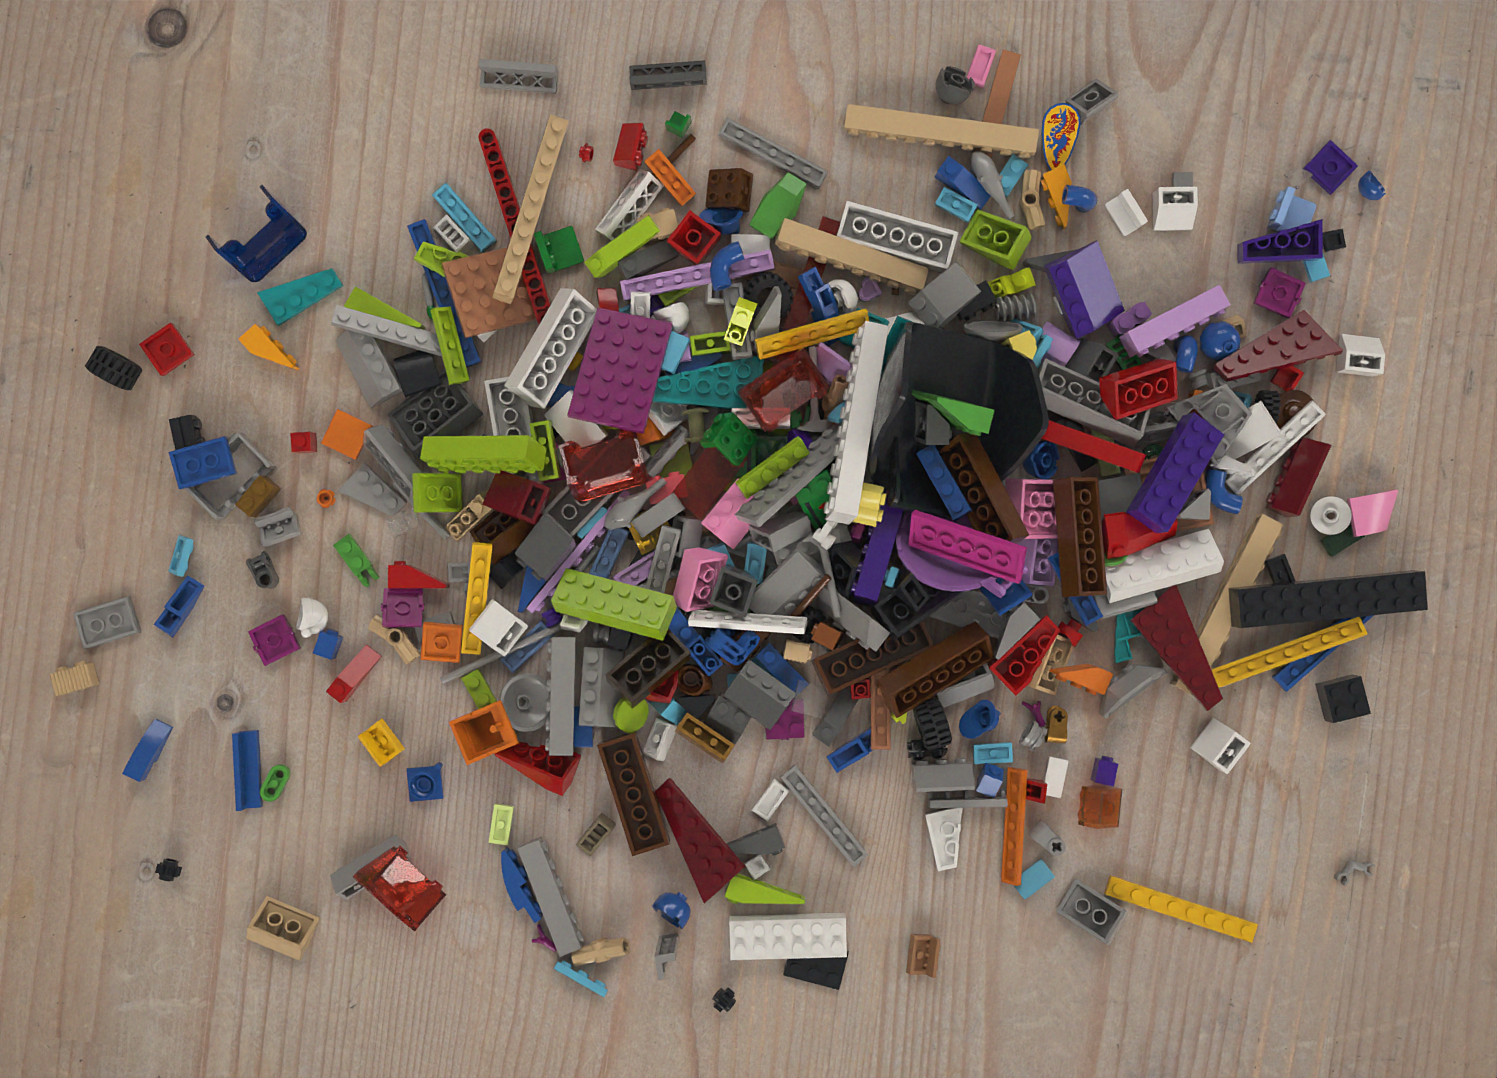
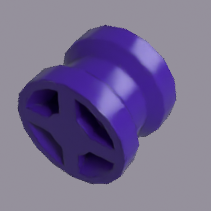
[541,608,563,628]

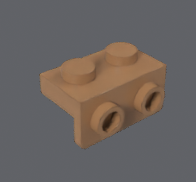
[906,934,941,978]

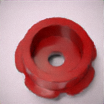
[579,143,594,162]

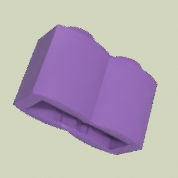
[1107,302,1152,337]

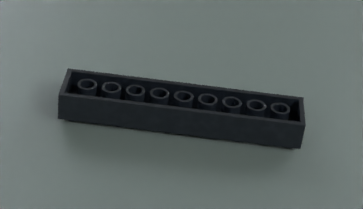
[1229,570,1428,628]

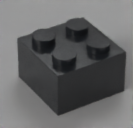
[1315,674,1371,723]

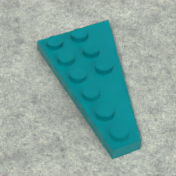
[653,355,764,409]

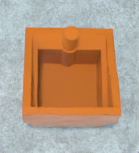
[449,700,519,765]

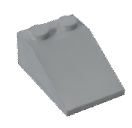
[908,262,981,329]
[1056,879,1129,946]

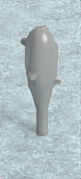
[970,151,1015,220]
[604,477,667,530]

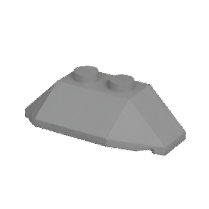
[1099,664,1168,718]

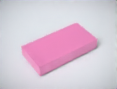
[967,44,996,88]

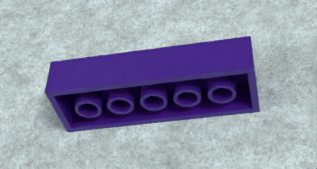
[1126,413,1225,533]
[850,490,903,608]

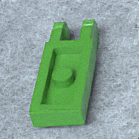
[333,534,380,587]

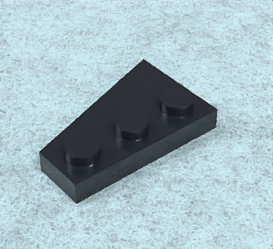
[783,951,849,990]

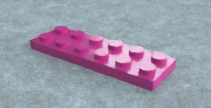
[908,510,1027,584]

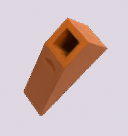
[1049,663,1113,696]

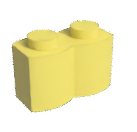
[853,482,887,527]

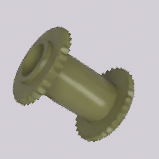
[682,408,709,443]

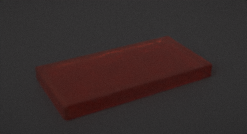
[671,447,749,519]

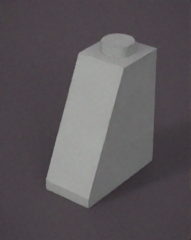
[749,511,812,552]

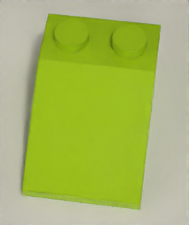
[959,209,1032,270]

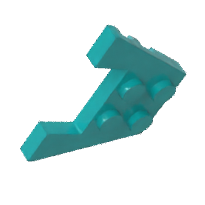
[1114,592,1158,663]

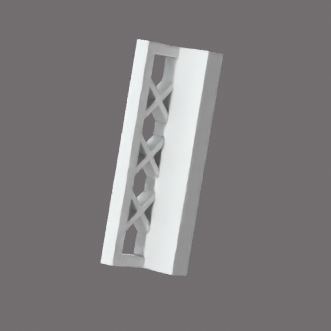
[595,168,664,241]

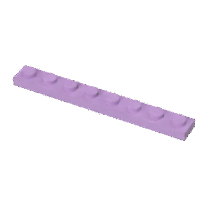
[620,249,775,301]
[526,489,631,613]

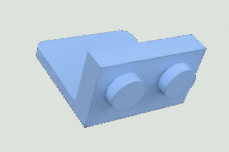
[1267,186,1316,232]

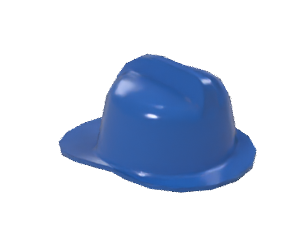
[699,208,743,235]
[959,700,1001,739]

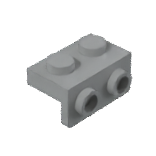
[254,507,301,547]

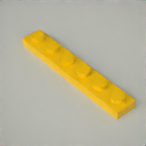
[755,308,869,360]
[461,542,492,655]

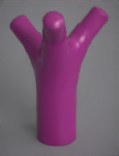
[1022,701,1046,727]
[532,924,557,952]

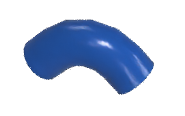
[1062,185,1098,213]
[710,241,745,291]
[1173,335,1198,373]
[1205,469,1243,514]

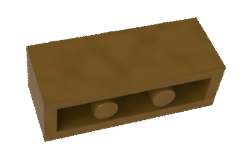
[675,713,735,763]

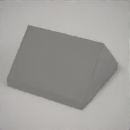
[1065,79,1119,125]
[1176,489,1211,520]

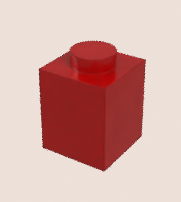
[290,431,317,454]

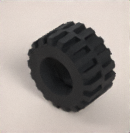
[743,272,793,319]
[85,346,143,390]
[913,697,952,751]

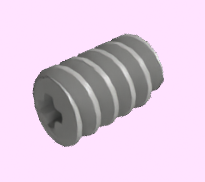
[994,293,1037,322]

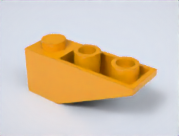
[1040,164,1072,230]
[238,324,300,370]

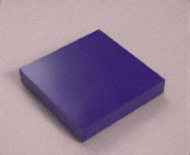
[1302,140,1358,195]

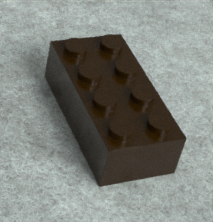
[605,628,691,709]

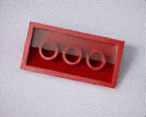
[1099,358,1178,420]

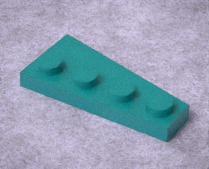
[257,268,344,326]

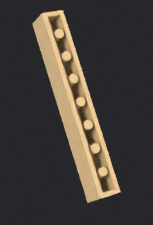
[774,218,929,295]

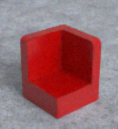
[1270,366,1304,392]

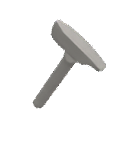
[797,347,832,432]
[802,529,842,618]

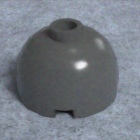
[935,66,975,104]

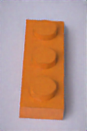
[644,149,696,207]

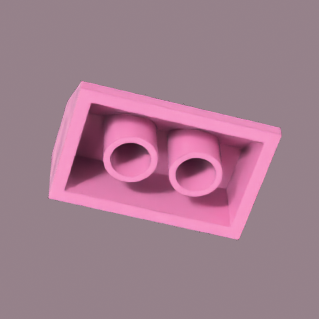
[701,478,754,550]
[673,547,728,612]

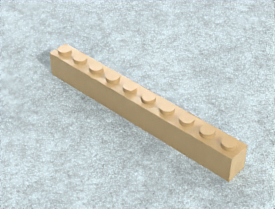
[844,104,1039,158]
[492,114,569,304]
[1170,514,1283,695]

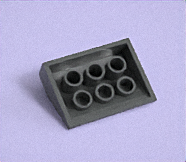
[388,369,483,462]

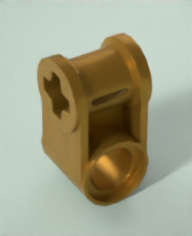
[1044,705,1068,743]

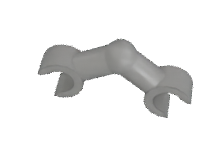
[1334,860,1376,885]

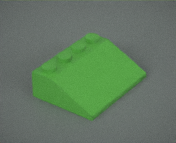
[911,390,994,436]

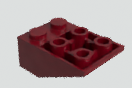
[482,471,552,526]

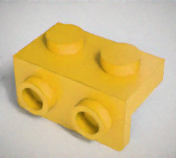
[358,718,405,767]

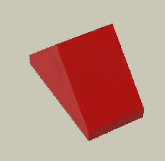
[1026,778,1048,804]

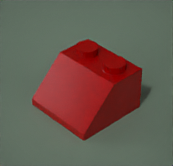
[667,210,721,265]

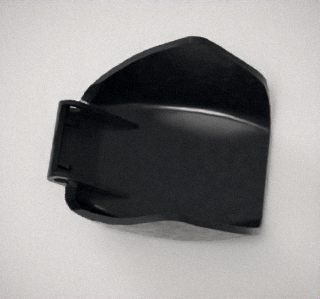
[868,322,1049,520]

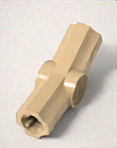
[1019,170,1045,231]
[368,614,421,665]
[571,937,630,967]

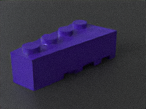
[1237,219,1323,264]

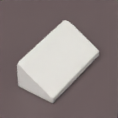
[643,717,677,761]

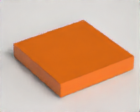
[321,409,373,460]
[421,622,463,663]

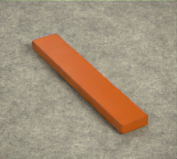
[1001,767,1027,886]

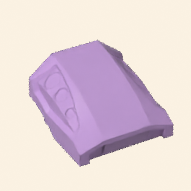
[1041,321,1080,367]

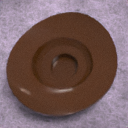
[1276,390,1316,437]

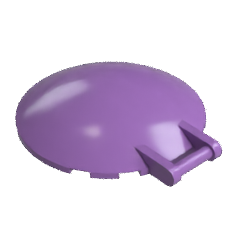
[896,511,1028,598]

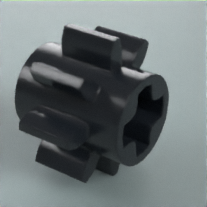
[155,858,182,881]
[712,987,736,1012]

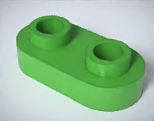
[260,764,290,802]

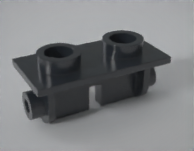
[907,739,948,760]

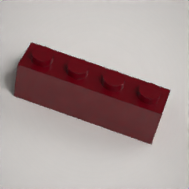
[1265,437,1332,517]

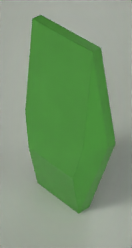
[749,173,807,240]

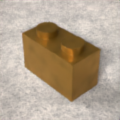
[235,475,282,518]

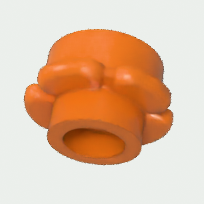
[317,489,336,508]

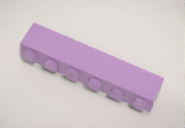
[1119,285,1231,358]

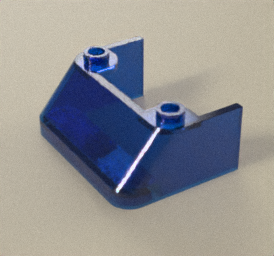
[206,185,307,282]

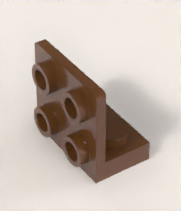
[705,168,753,212]

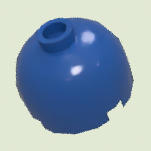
[1200,321,1241,361]
[1022,441,1060,479]
[652,892,691,929]

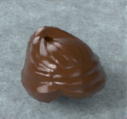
[678,664,713,696]

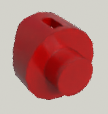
[1058,618,1083,647]

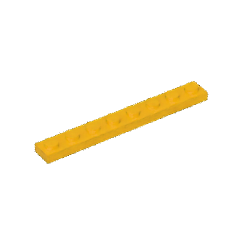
[1212,617,1368,688]
[1104,875,1258,943]

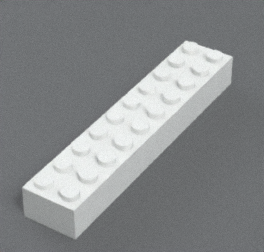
[824,321,888,525]

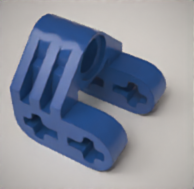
[705,628,760,665]

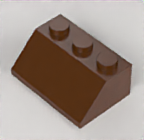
[469,510,535,565]

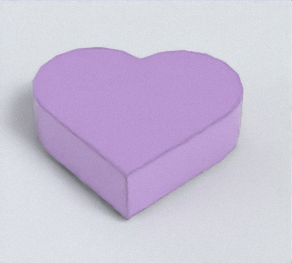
[858,277,882,302]

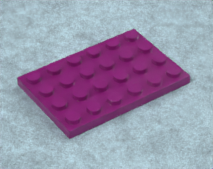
[567,307,673,434]

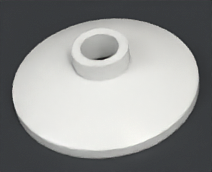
[1310,496,1352,535]

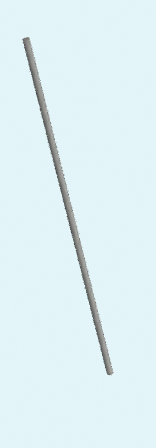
[440,510,806,684]

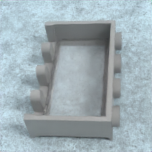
[186,432,276,520]

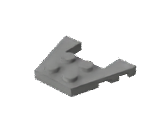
[1167,384,1252,465]

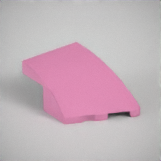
[1347,490,1398,537]

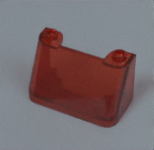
[736,348,830,433]
[559,429,649,501]
[352,845,446,932]

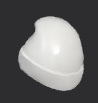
[651,302,690,334]
[296,598,328,638]

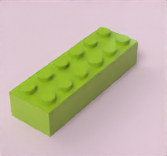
[420,435,546,473]
[551,568,677,641]

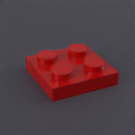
[139,322,195,377]

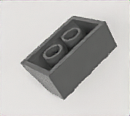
[723,660,796,730]

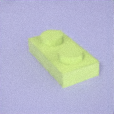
[488,803,514,845]

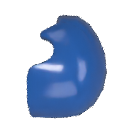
[1358,171,1386,200]

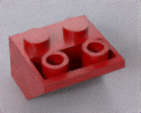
[613,123,648,171]

